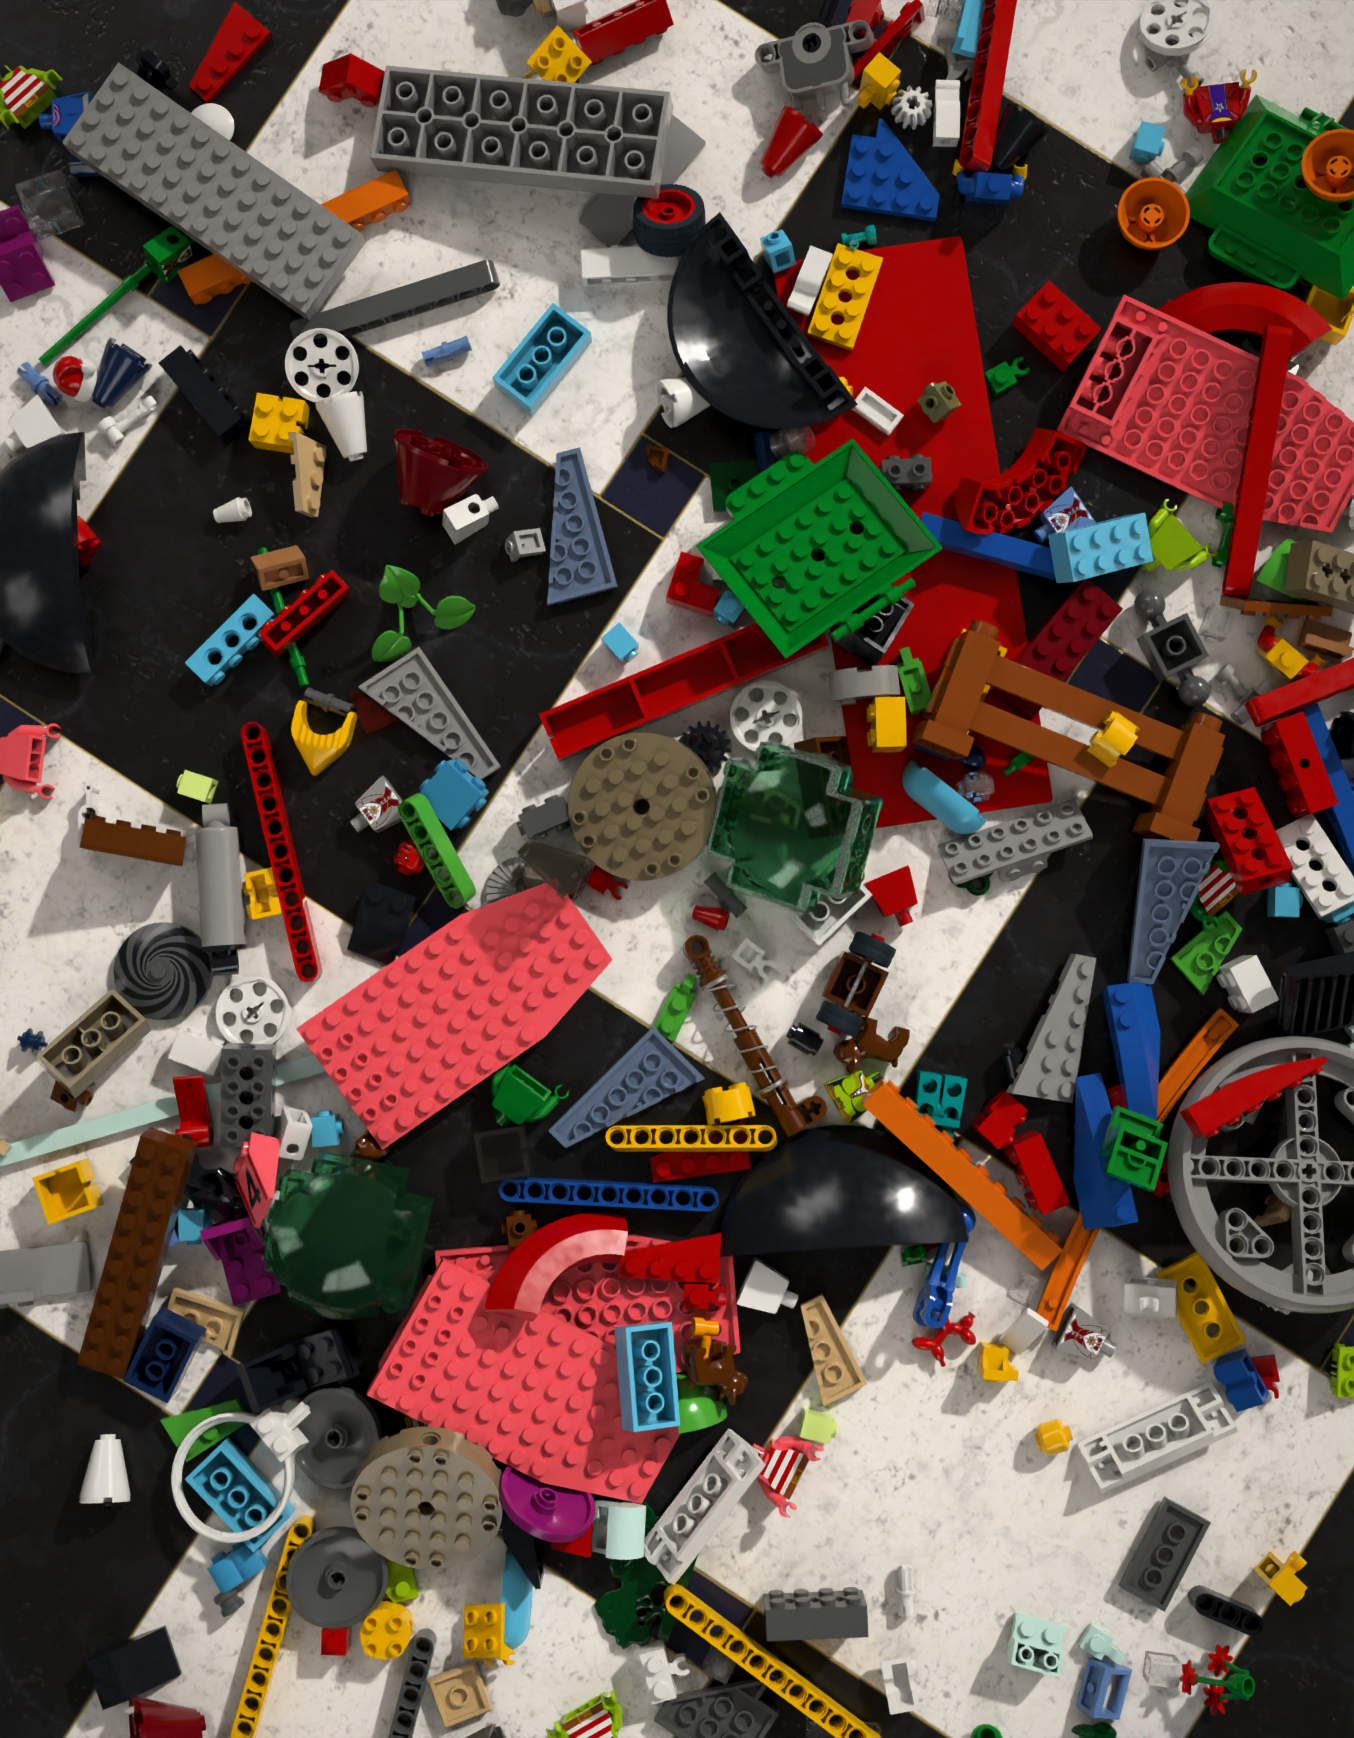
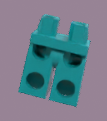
[915,1070,968,1138]

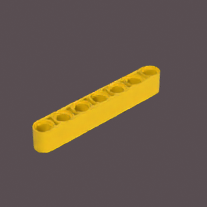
[605,1125,777,1152]

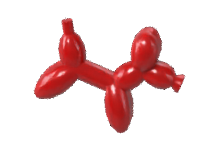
[911,1312,976,1367]

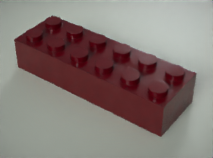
[988,578,1123,721]

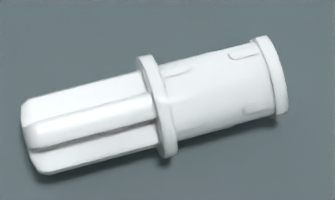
[896,1564,916,1617]

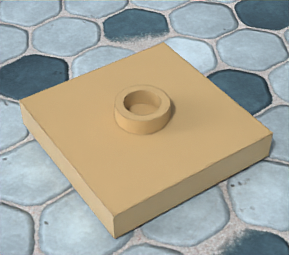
[428,1660,493,1728]

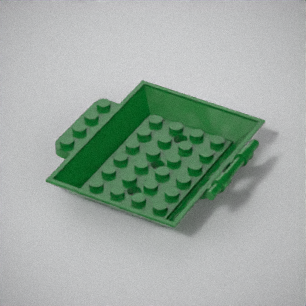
[1186,94,1354,301]
[696,439,943,659]

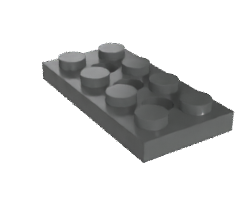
[1118,1496,1211,1612]

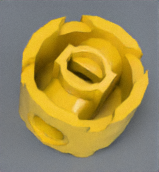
[702,1082,756,1125]
[360,1599,414,1660]

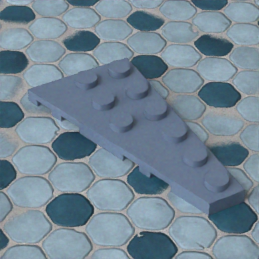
[547,447,618,606]
[1127,839,1220,984]
[548,1026,705,1148]

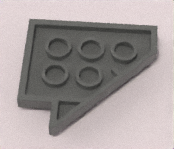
[654,1678,779,1738]

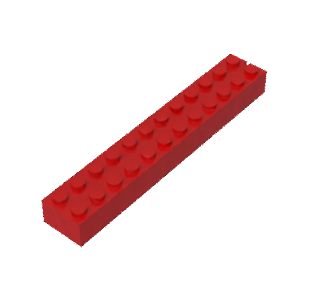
[539,623,829,762]

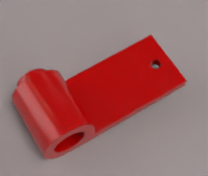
[172,1075,214,1148]

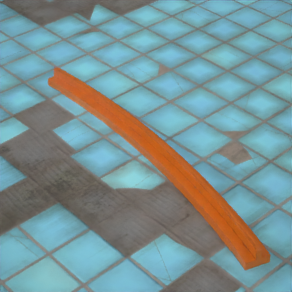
[1035,1008,1239,1331]

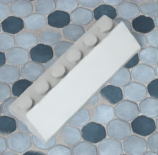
[1077,1382,1238,1493]
[644,1428,766,1585]

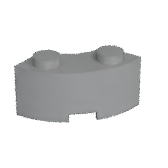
[829,665,900,706]

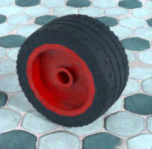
[633,184,706,258]

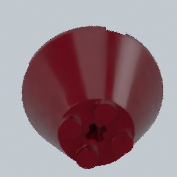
[393,429,489,516]
[129,1696,206,1738]

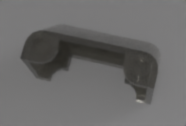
[510,841,596,902]

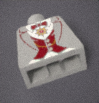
[350,776,403,833]
[1051,1303,1116,1361]

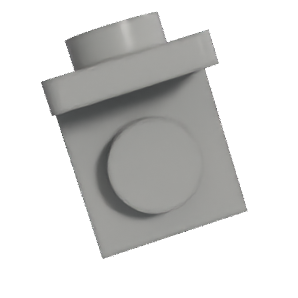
[505,528,546,562]

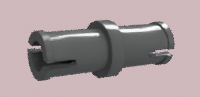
[303,687,354,717]
[704,872,747,918]

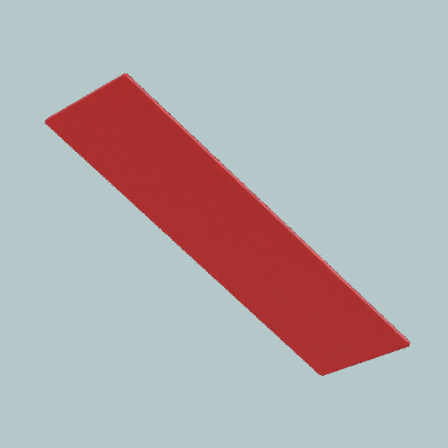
[774,236,1053,830]

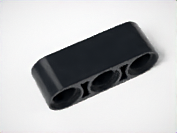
[1188,1585,1264,1636]

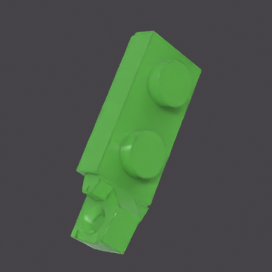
[897,647,932,716]
[655,974,697,1042]

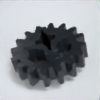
[681,721,731,774]

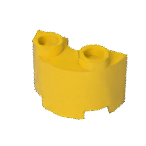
[1087,711,1140,768]
[242,867,282,920]

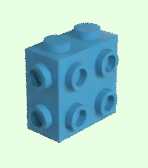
[419,759,489,830]

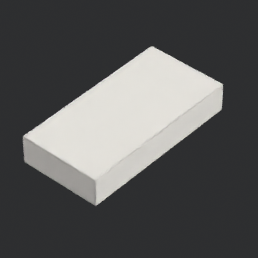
[852,387,904,436]
[999,1307,1049,1355]

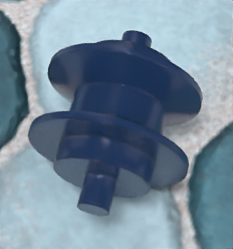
[17,1028,48,1055]

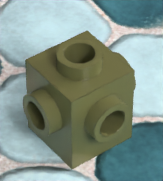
[917,381,962,424]

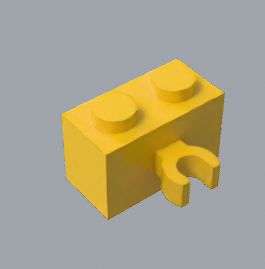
[857,52,901,110]
[1254,1551,1308,1606]

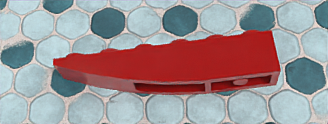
[1180,1057,1328,1139]

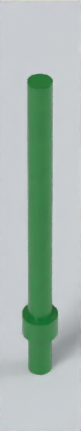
[38,263,152,366]
[257,548,309,687]

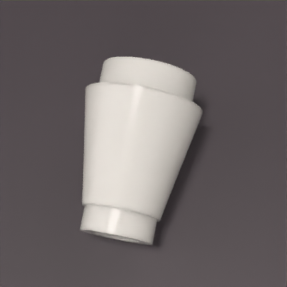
[213,497,252,523]

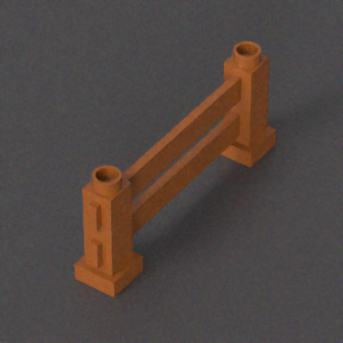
[910,620,1226,841]

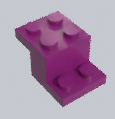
[0,205,55,302]

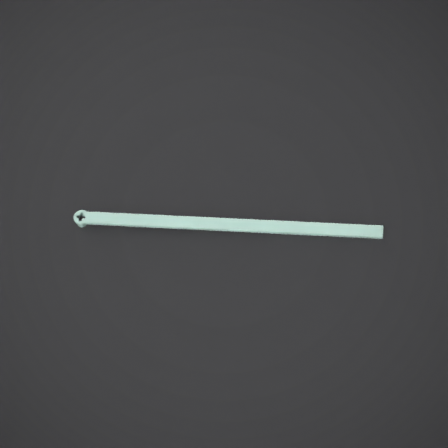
[0,1055,326,1167]

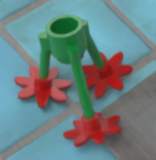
[1179,1644,1255,1715]

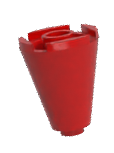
[760,106,823,178]

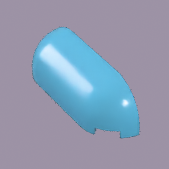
[902,760,987,834]
[501,1549,533,1650]

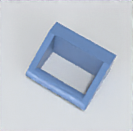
[1076,1657,1132,1720]

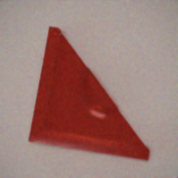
[350,691,401,735]

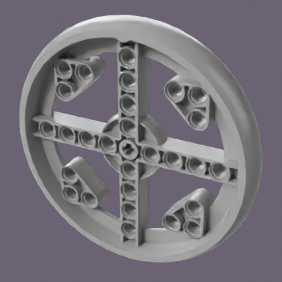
[1167,1036,1354,1314]

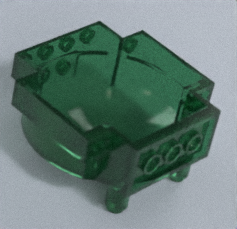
[706,741,883,914]
[262,1151,434,1320]

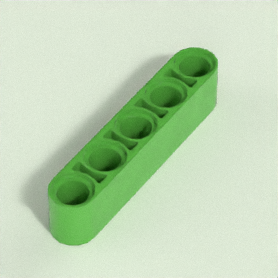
[398,793,476,909]

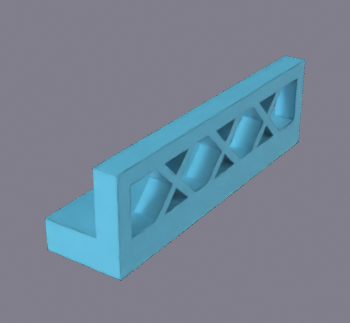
[951,0,984,58]

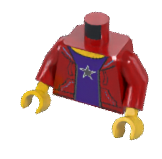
[1180,69,1257,144]

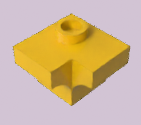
[977,1342,1019,1382]

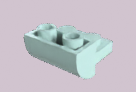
[591,1499,646,1560]
[1006,1613,1065,1678]

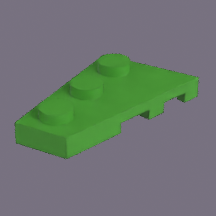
[1169,910,1242,995]
[160,1398,247,1462]

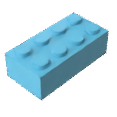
[492,303,592,416]
[1048,513,1153,583]
[614,1321,681,1432]
[185,1437,296,1553]

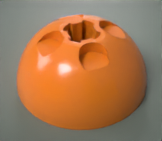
[1301,129,1354,202]
[1117,177,1190,250]

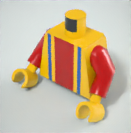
[1256,617,1329,682]

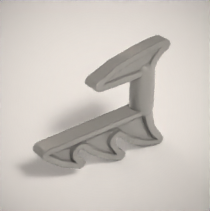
[936,38,975,82]

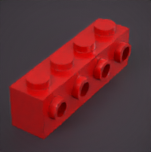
[572,0,674,65]
[259,570,349,658]

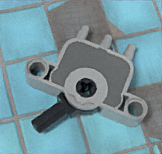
[755,0,874,115]

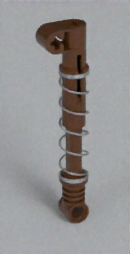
[682,935,827,1137]

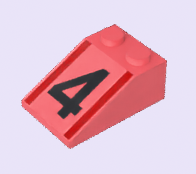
[233,1132,281,1228]

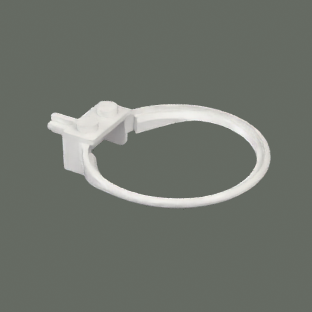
[171,1402,311,1543]

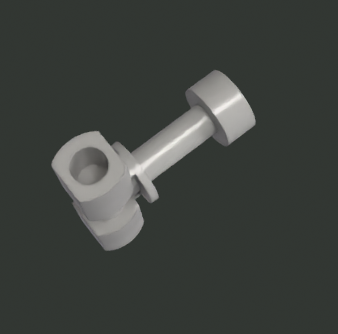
[1145,33,1204,87]
[1140,145,1203,196]
[1214,663,1277,726]

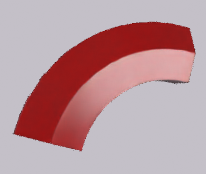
[1157,282,1332,360]
[954,428,1088,535]
[484,1212,628,1322]

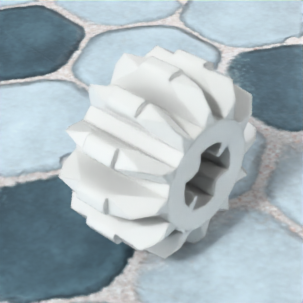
[891,85,932,130]

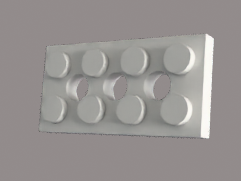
[1276,814,1354,919]

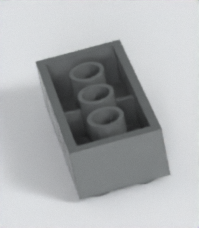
[763,1587,868,1641]

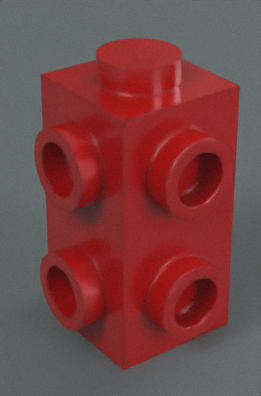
[842,0,884,55]

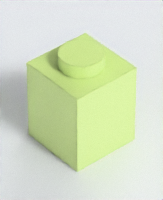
[176,770,218,804]
[798,1407,837,1444]

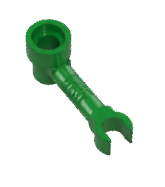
[1212,501,1235,568]

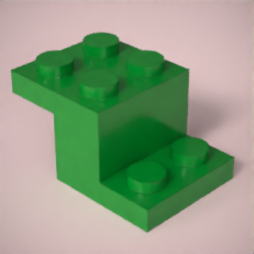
[1100,1106,1168,1192]

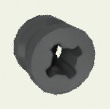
[213,1587,245,1617]

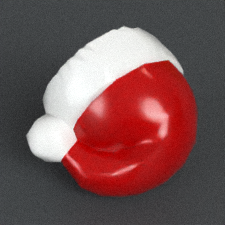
[53,356,97,402]

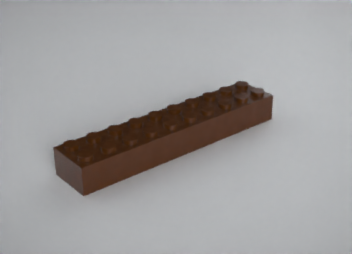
[77,1127,198,1380]

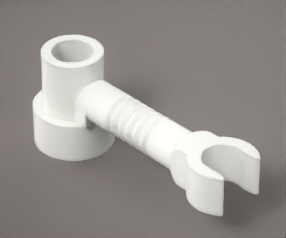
[96,395,159,446]

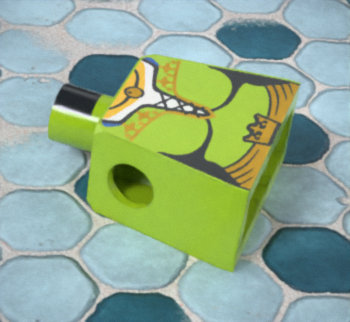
[823,1069,883,1126]

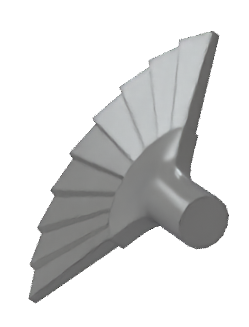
[486,857,527,901]

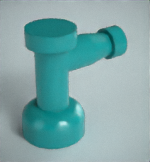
[841,225,877,249]

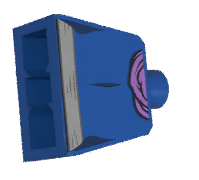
[39,92,93,142]

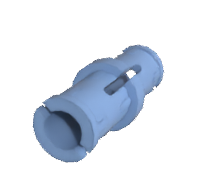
[422,335,472,367]
[17,362,63,407]

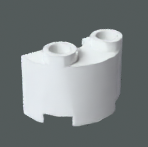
[880,1656,923,1715]

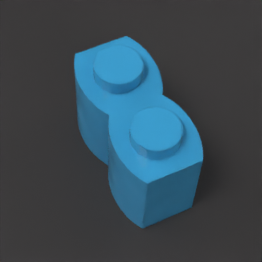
[207,1542,269,1595]

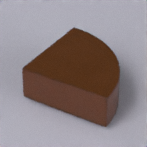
[646,444,670,474]

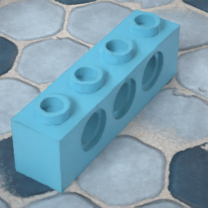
[185,593,278,686]

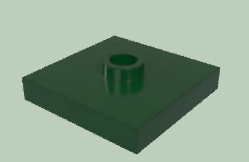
[709,459,759,513]

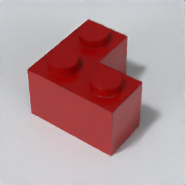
[319,53,385,108]
[666,551,720,617]
[970,1089,1028,1149]

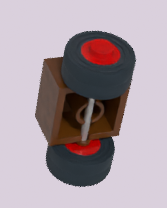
[816,931,896,1037]

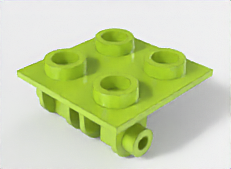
[1330,1344,1354,1398]

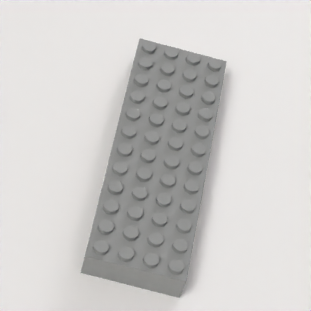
[62,62,365,321]
[370,66,673,199]

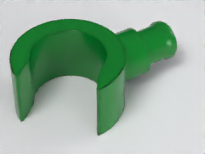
[1002,752,1035,776]

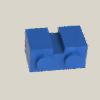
[1213,1349,1269,1412]

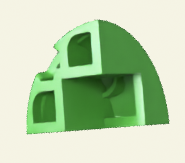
[1256,539,1311,604]
[676,1372,727,1434]

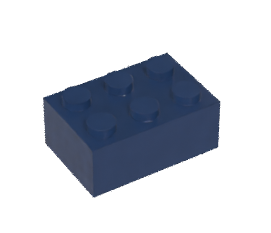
[123,1307,207,1404]

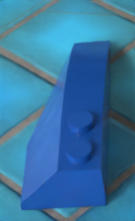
[1102,983,1161,1121]
[1073,1072,1138,1229]

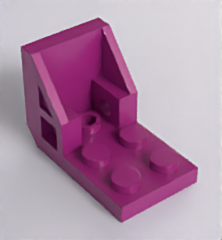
[200,1214,283,1306]

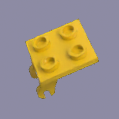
[522,25,592,83]
[463,1603,515,1666]

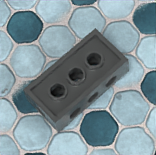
[220,1043,276,1147]

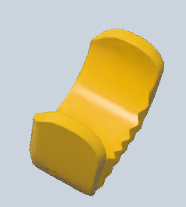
[291,700,357,776]

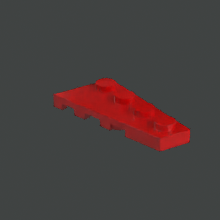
[852,0,925,86]
[189,2,272,104]
[650,1119,751,1183]
[619,1232,722,1284]

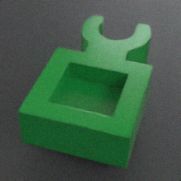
[984,357,1030,396]
[900,1245,927,1267]

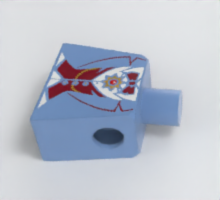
[1034,486,1096,543]

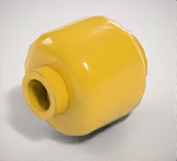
[1034,1419,1073,1456]

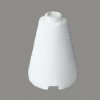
[655,377,711,428]
[315,391,367,462]
[79,1434,131,1504]

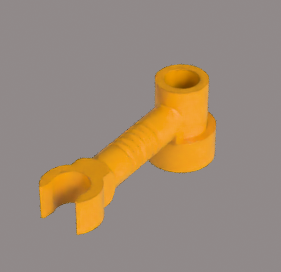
[691,1317,719,1359]

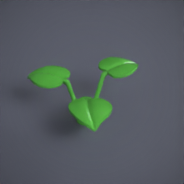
[371,565,475,662]

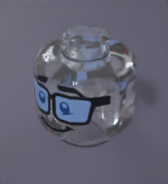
[957,770,994,803]

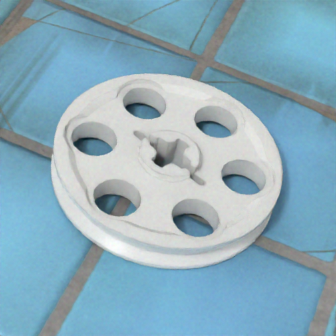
[1139,0,1214,56]
[285,328,359,403]
[729,681,803,754]
[216,976,291,1044]

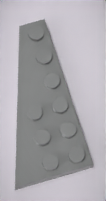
[358,647,501,780]
[1007,954,1096,1103]

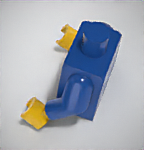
[952,159,1027,205]

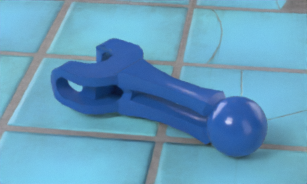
[913,1204,976,1328]

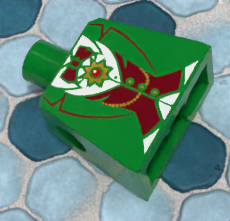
[143,226,196,285]

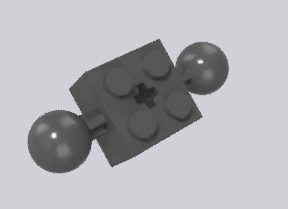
[1134,589,1210,707]

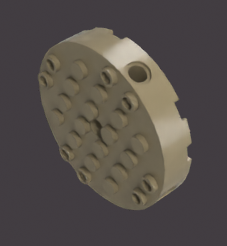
[568,732,718,881]
[350,1427,503,1570]

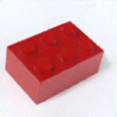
[1011,280,1102,373]
[1004,1130,1071,1215]

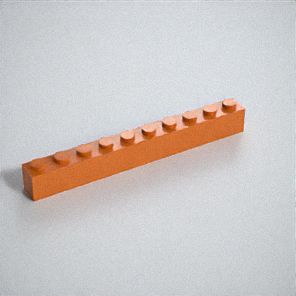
[178,170,412,305]
[861,1078,1063,1271]

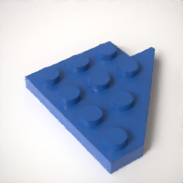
[841,118,940,222]

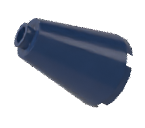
[92,337,153,409]

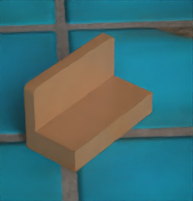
[251,545,309,591]
[1297,619,1354,661]

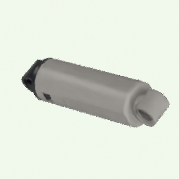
[195,803,247,976]

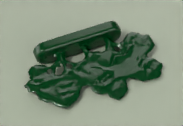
[594,1501,698,1649]

